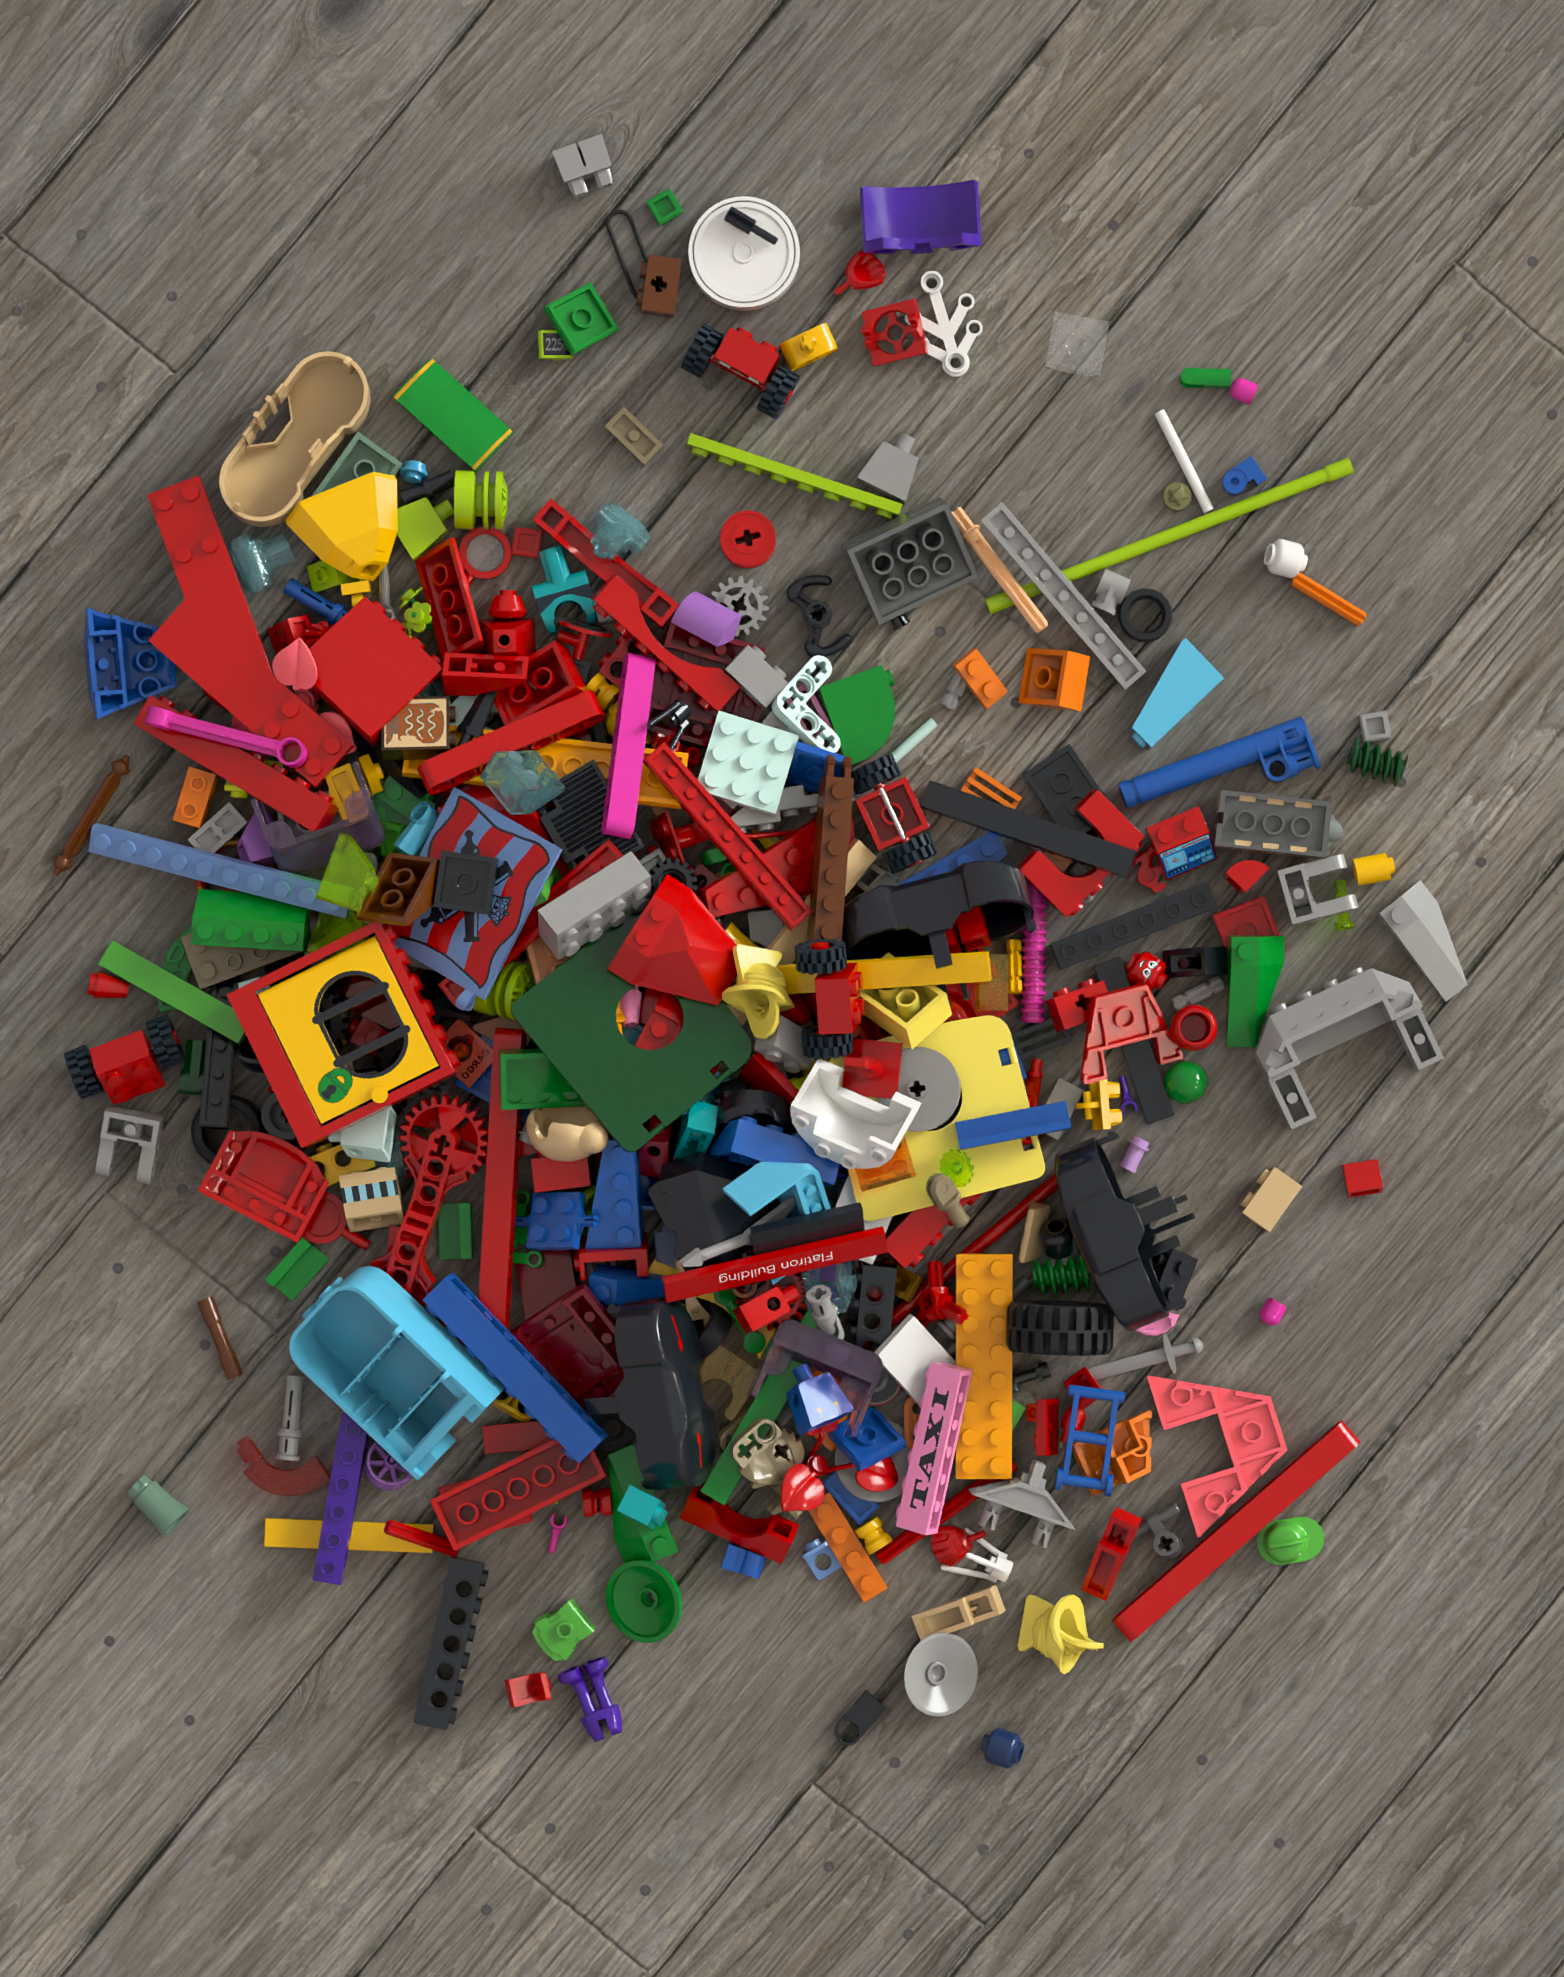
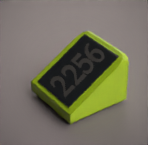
[538,330,573,361]

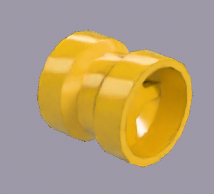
[586,673,619,711]
[855,1516,892,1555]

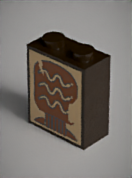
[381,696,456,761]

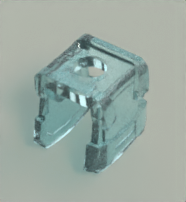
[802,1261,857,1313]

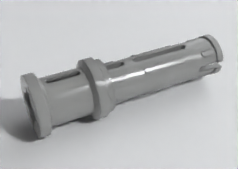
[275,1375,304,1461]

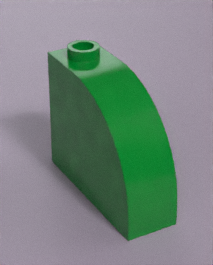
[819,665,895,767]

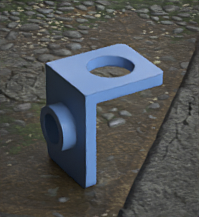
[802,1538,841,1580]

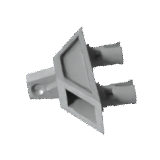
[968,1460,1075,1548]

